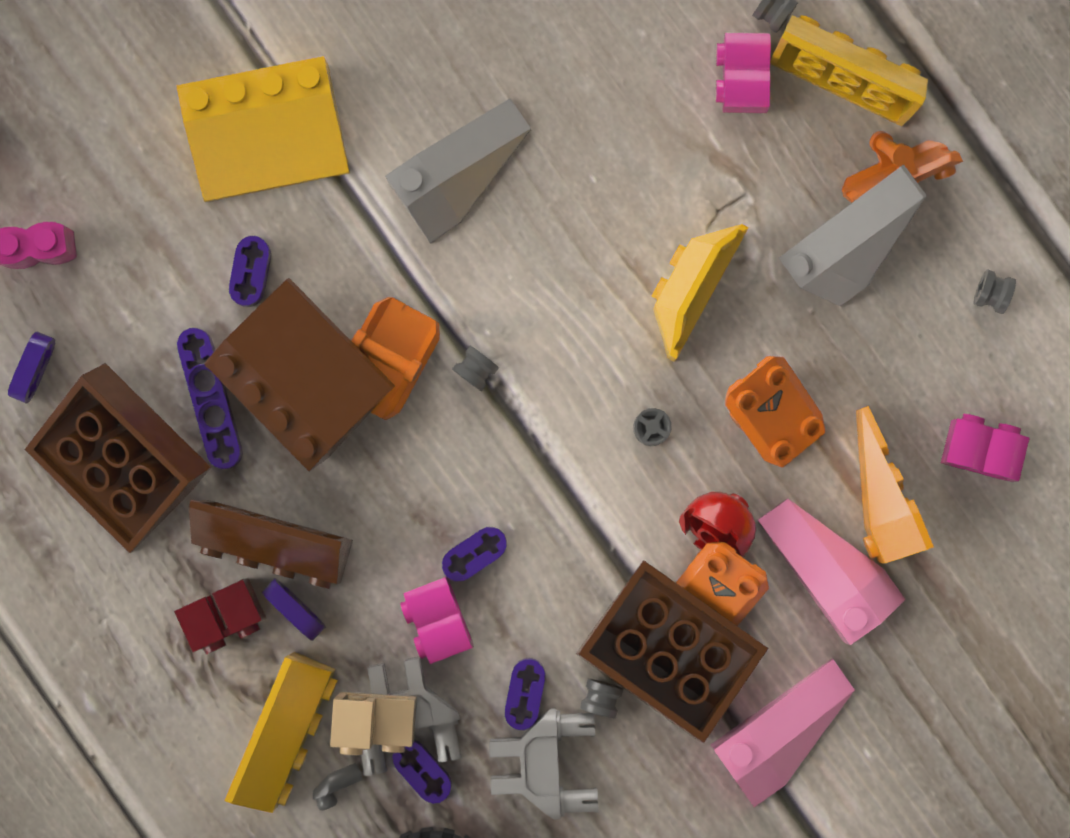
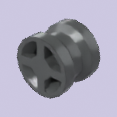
[752,0,798,33]
[973,269,1016,314]
[452,346,499,392]
[633,408,672,446]
[580,678,624,718]

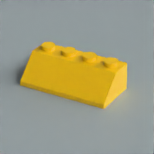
[224,652,338,813]

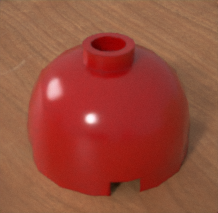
[679,492,756,558]

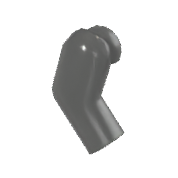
[313,763,362,811]

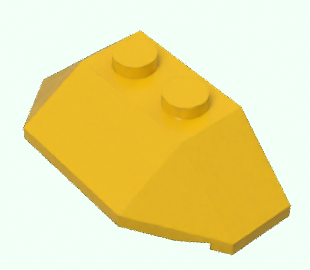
[651,224,749,362]

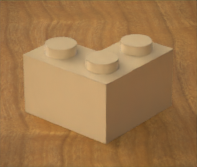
[330,692,417,755]

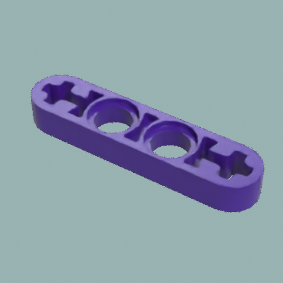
[177,328,243,469]

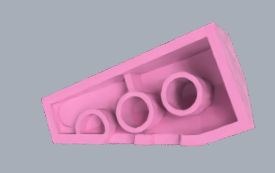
[757,499,906,645]
[710,659,855,807]

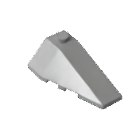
[385,99,531,244]
[779,165,927,306]

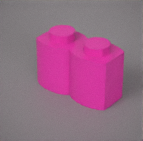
[716,33,771,113]
[0,222,77,269]
[940,414,1030,482]
[400,577,474,664]

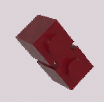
[174,578,267,655]

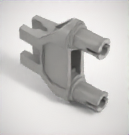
[361,656,462,776]
[489,708,598,820]

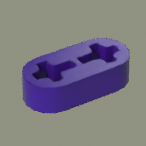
[229,236,271,307]
[8,331,55,404]
[442,527,507,581]
[262,578,326,641]
[505,658,545,730]
[392,740,452,804]

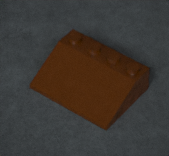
[204,278,395,471]
[24,363,212,553]
[189,500,353,589]
[576,560,769,743]

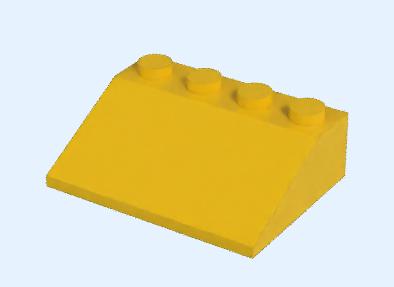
[770,15,928,126]
[176,56,350,202]

